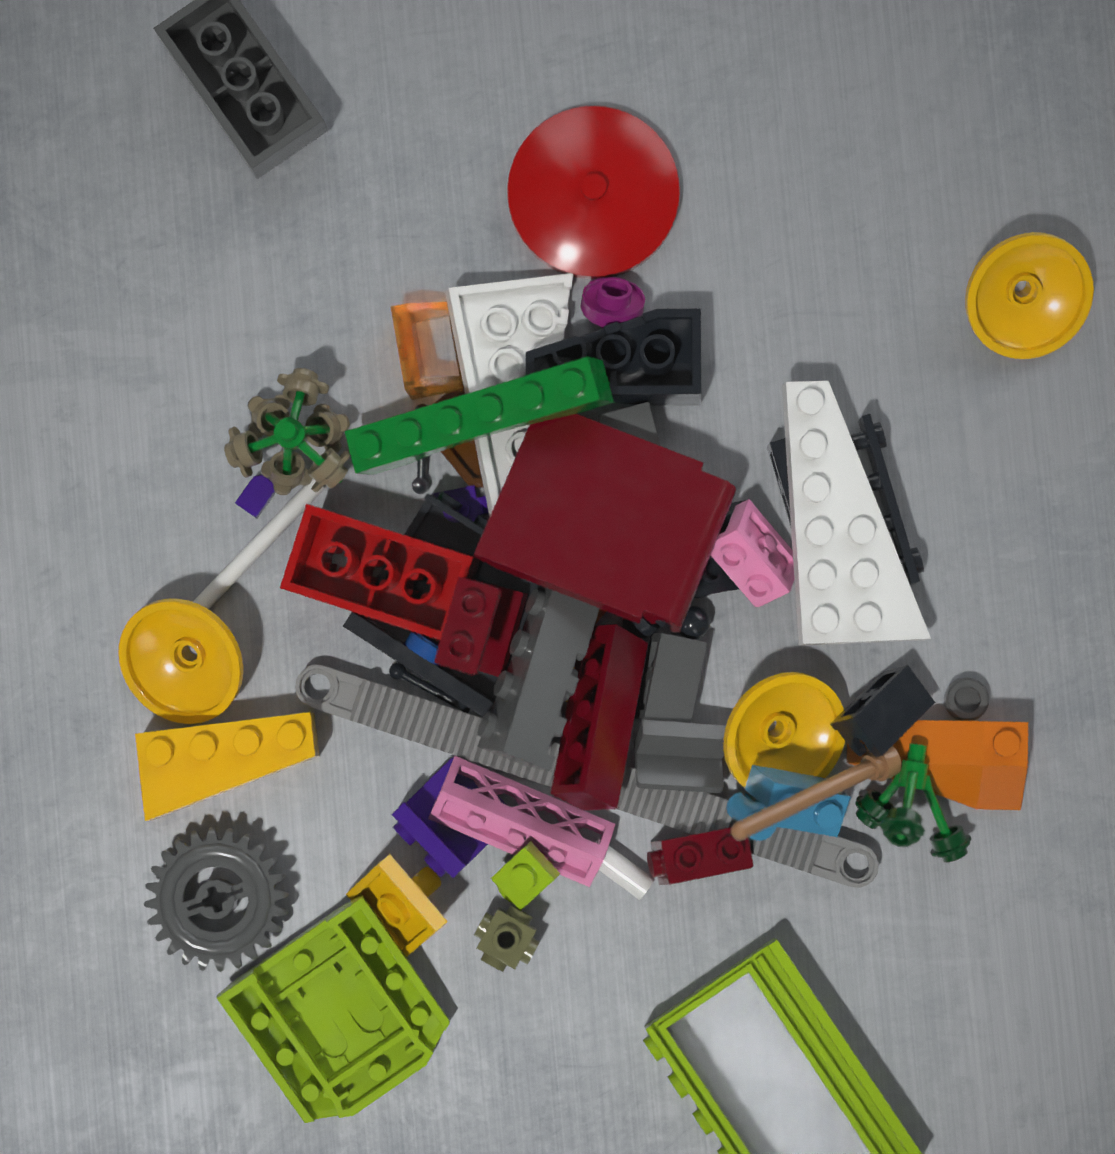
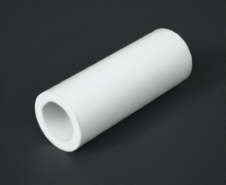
[595,838,655,900]

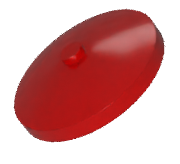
[507,106,680,279]

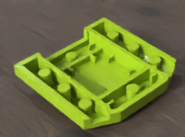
[216,894,450,1123]

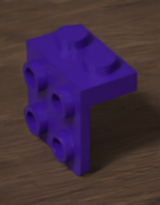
[391,757,507,878]

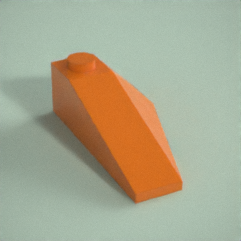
[846,720,1028,810]

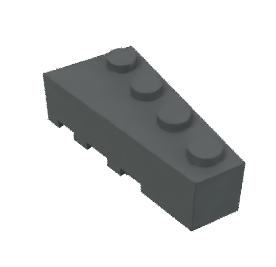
[477,585,599,771]

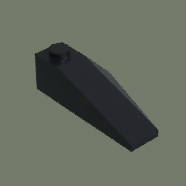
[526,308,702,406]

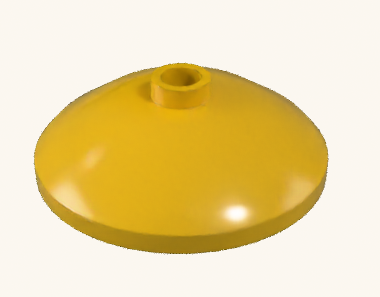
[965,232,1094,359]
[118,598,243,724]
[723,672,845,788]

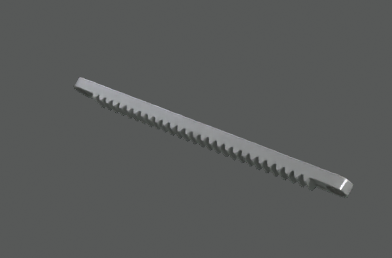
[295,665,879,888]

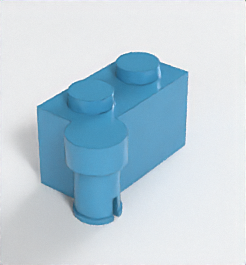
[726,765,851,841]

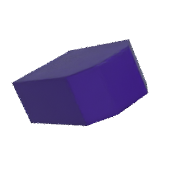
[235,475,275,519]

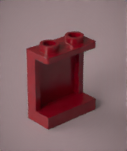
[434,577,528,677]

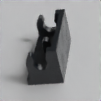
[830,665,936,758]

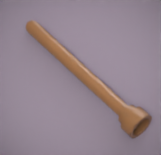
[731,746,901,840]

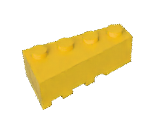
[135,712,320,821]

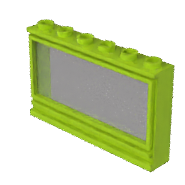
[643,937,922,1154]

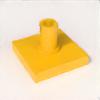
[346,854,448,957]

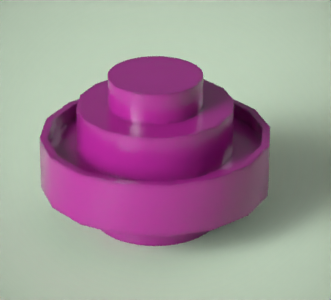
[580,277,646,328]

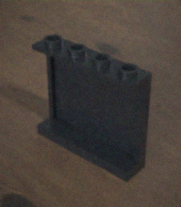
[343,491,540,717]

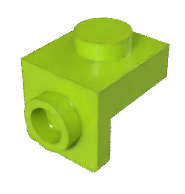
[490,841,561,911]

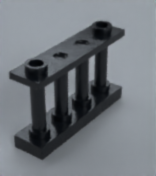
[767,414,924,586]

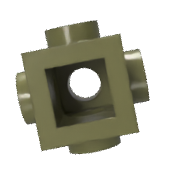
[474,905,540,972]

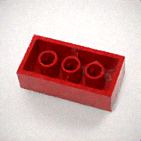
[280,504,480,640]

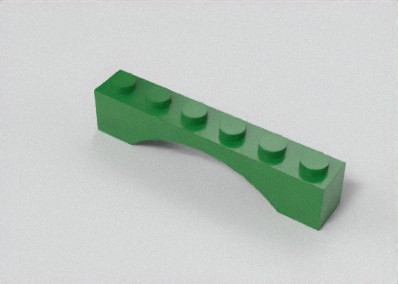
[344,357,614,475]

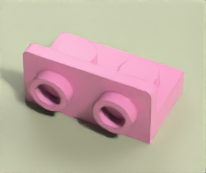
[711,499,794,607]

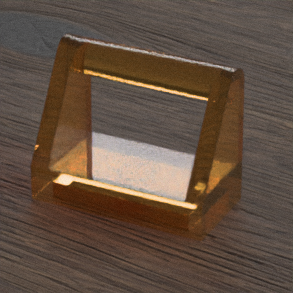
[391,302,464,400]

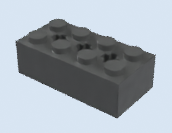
[153,0,328,179]

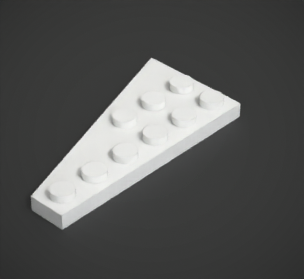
[445,273,573,516]
[782,381,931,646]

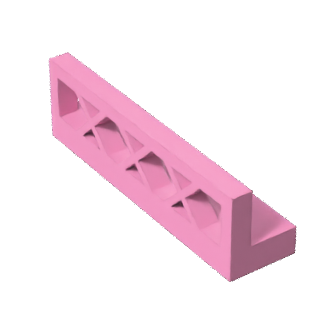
[428,756,616,887]

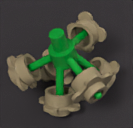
[224,368,351,495]

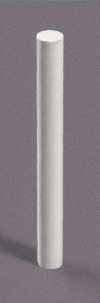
[193,478,325,609]

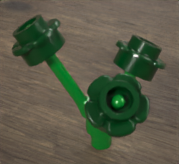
[855,743,971,863]

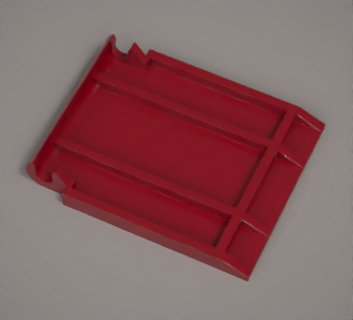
[474,414,736,632]

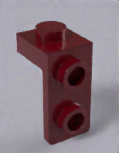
[647,827,753,885]

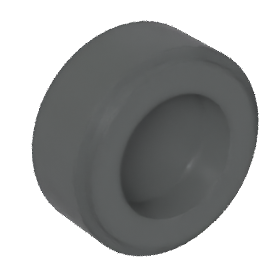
[944,678,989,721]

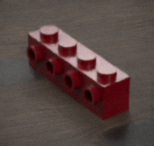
[550,624,648,811]

